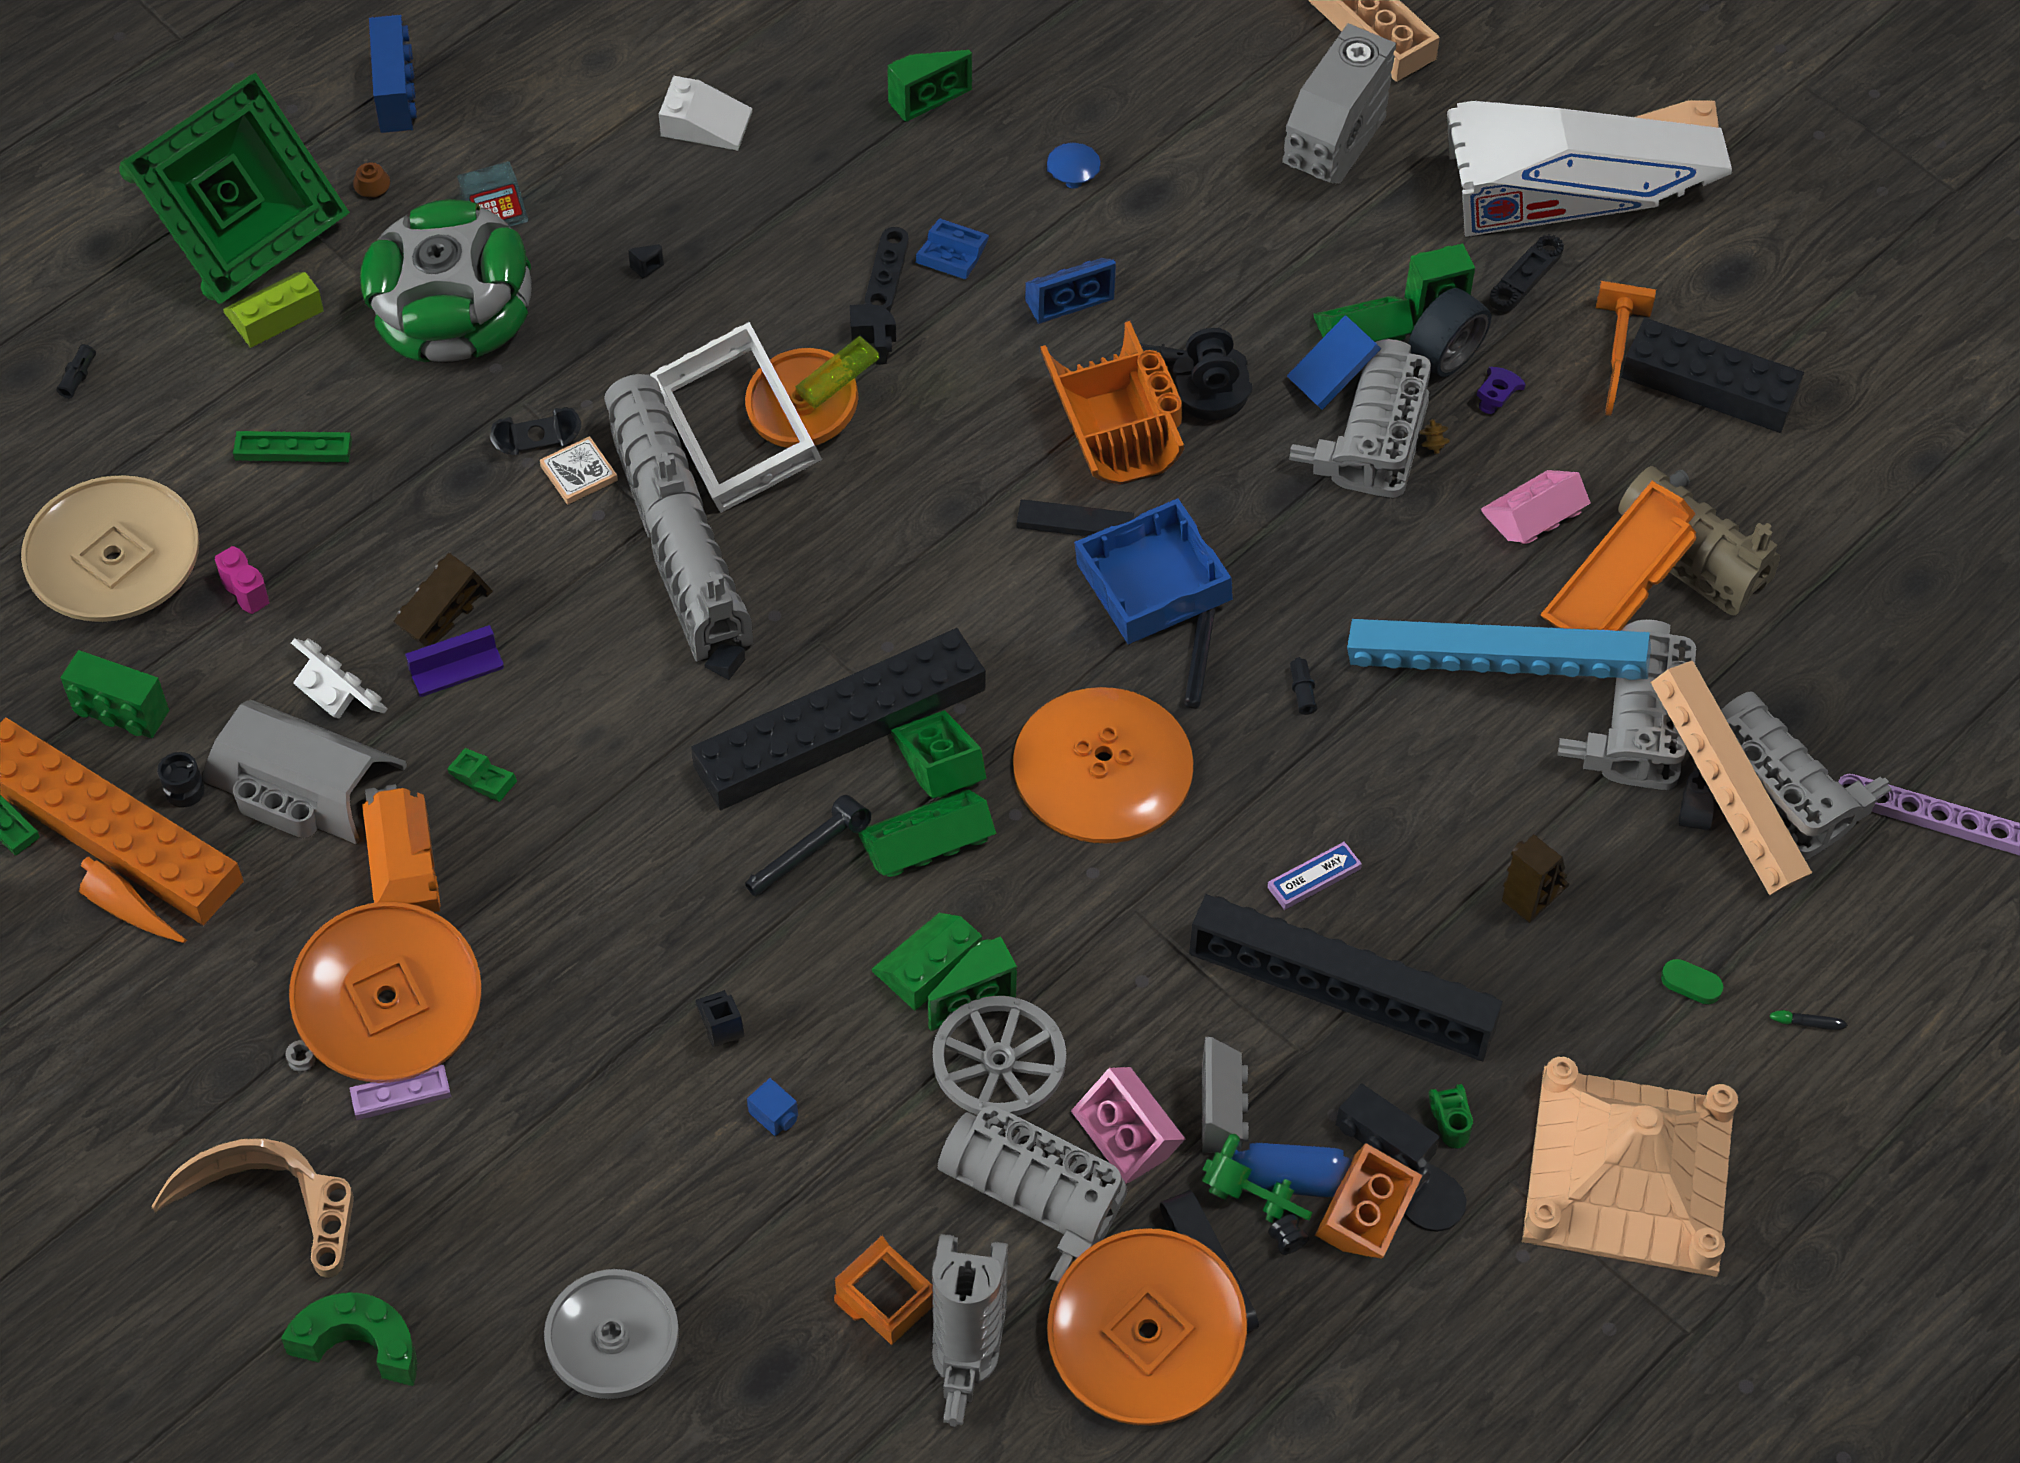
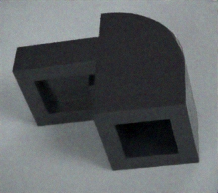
[850,304,896,365]
[695,990,744,1047]

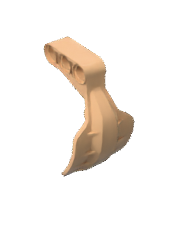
[152,1139,353,1278]

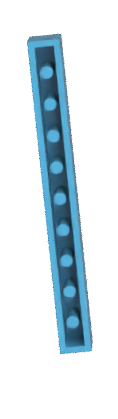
[1347,619,1651,680]

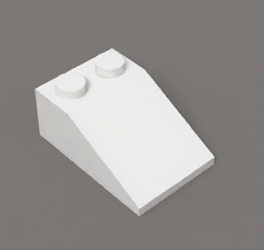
[659,76,752,150]

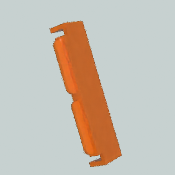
[1540,481,1697,631]

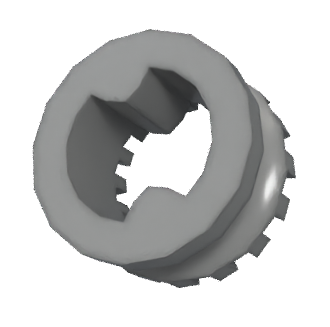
[286,1040,316,1073]

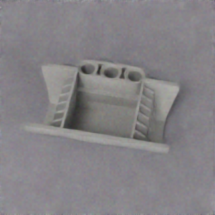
[202,700,407,844]

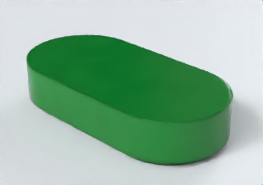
[1661,959,1723,1004]

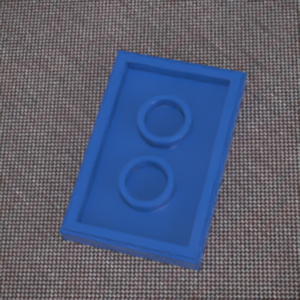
[1287,315,1381,410]

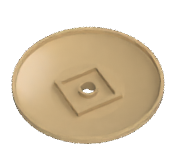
[21,476,200,622]

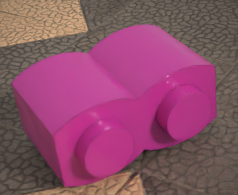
[215,546,269,614]

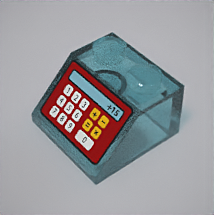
[457,161,528,226]

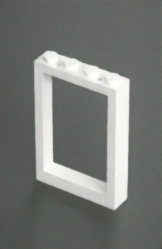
[650,322,822,513]

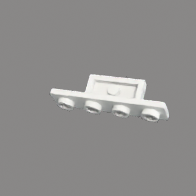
[291,638,388,718]

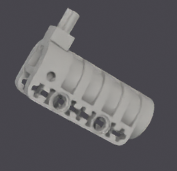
[604,374,703,538]
[1721,692,1891,860]
[938,1105,1128,1284]

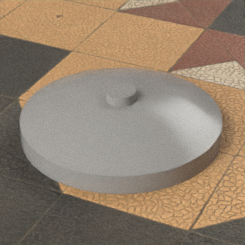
[544,1269,679,1399]

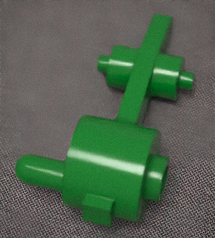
[1202,1134,1313,1222]

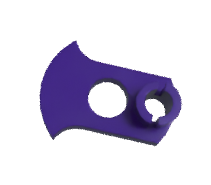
[1477,367,1526,414]

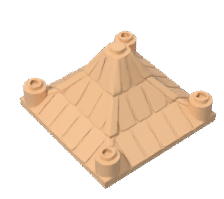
[1522,1057,1738,1277]

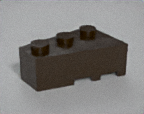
[1502,834,1569,923]

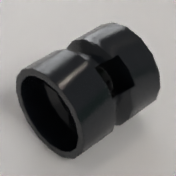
[157,752,205,808]

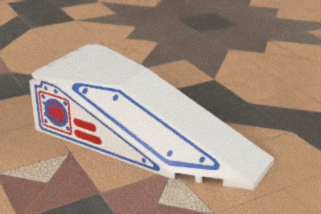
[1447,101,1732,237]

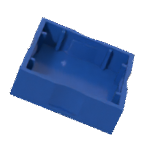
[1074,498,1233,644]

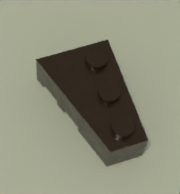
[393,553,493,647]

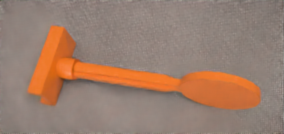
[1596,281,1656,416]

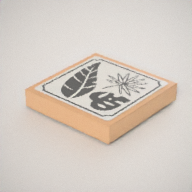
[540,436,618,505]

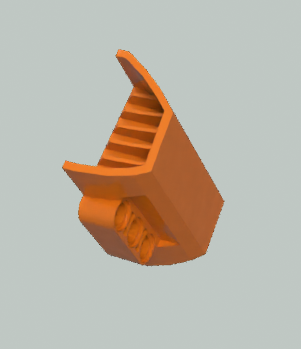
[1040,321,1184,485]

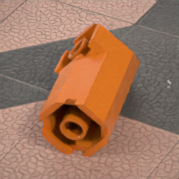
[362,788,441,912]

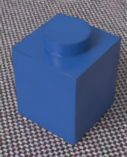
[747,1078,798,1137]

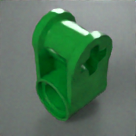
[1429,1084,1473,1148]

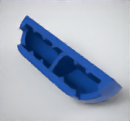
[1232,1143,1352,1197]

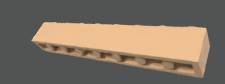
[1650,660,1812,895]

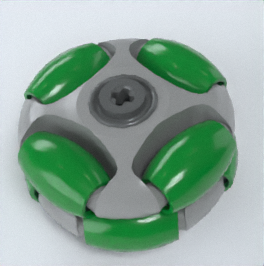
[360,199,532,363]

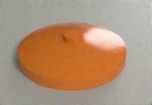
[745,348,859,448]

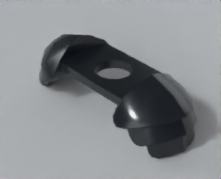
[490,407,581,455]

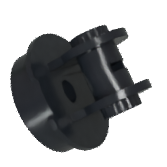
[1173,328,1252,420]

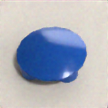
[1047,143,1101,189]

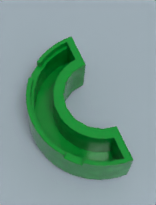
[281,1292,417,1386]

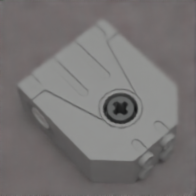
[1282,23,1396,183]

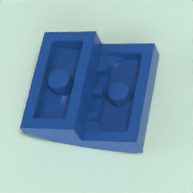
[915,218,989,280]

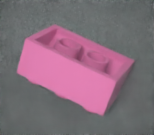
[1481,470,1591,544]
[1071,1067,1185,1183]

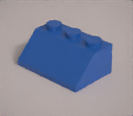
[1025,258,1116,324]

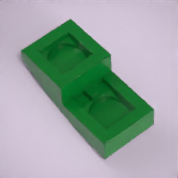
[447,748,517,802]

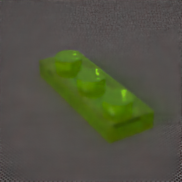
[795,336,879,409]

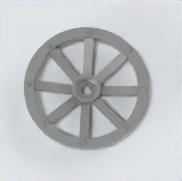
[933,996,1066,1117]

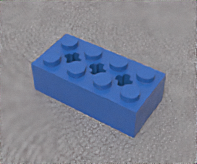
[369,15,417,133]

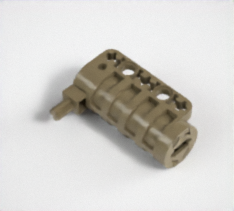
[1618,466,1780,615]

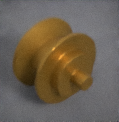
[1420,419,1450,454]

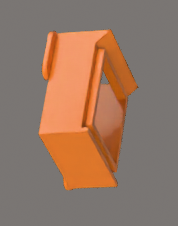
[834,1236,933,1345]

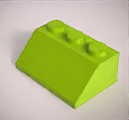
[223,272,324,348]

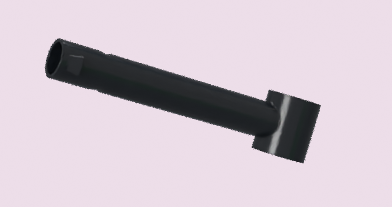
[745,795,871,897]

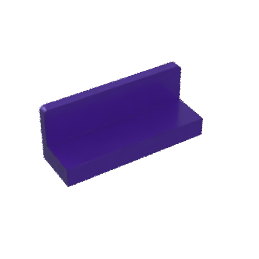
[405,625,504,697]

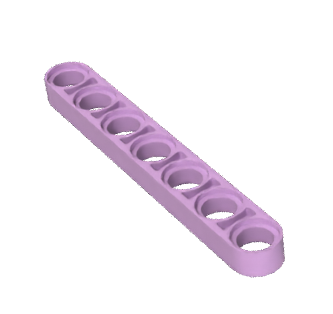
[1838,774,2020,856]

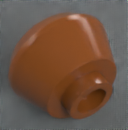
[353,163,390,198]

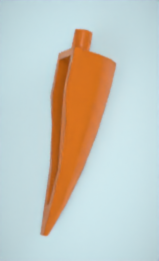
[79,857,187,943]

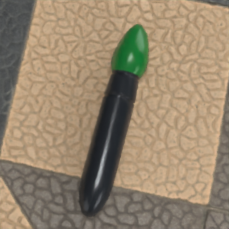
[1769,1010,1848,1030]

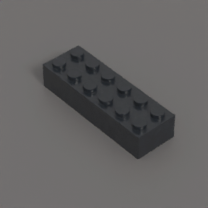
[1621,317,1805,433]

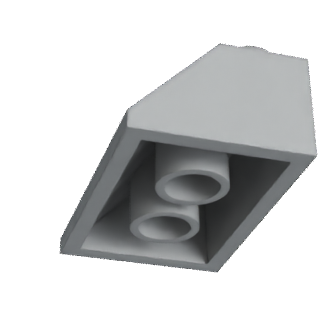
[1202,1037,1249,1153]

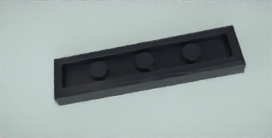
[1017,499,1134,536]

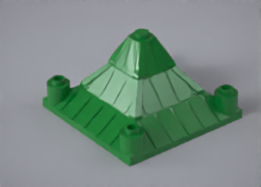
[119,72,350,304]

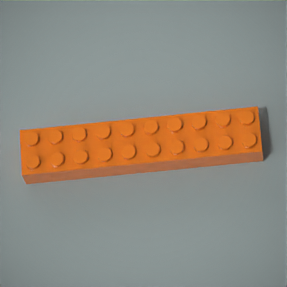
[0,717,244,926]

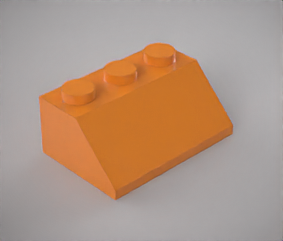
[1315,1143,1422,1259]

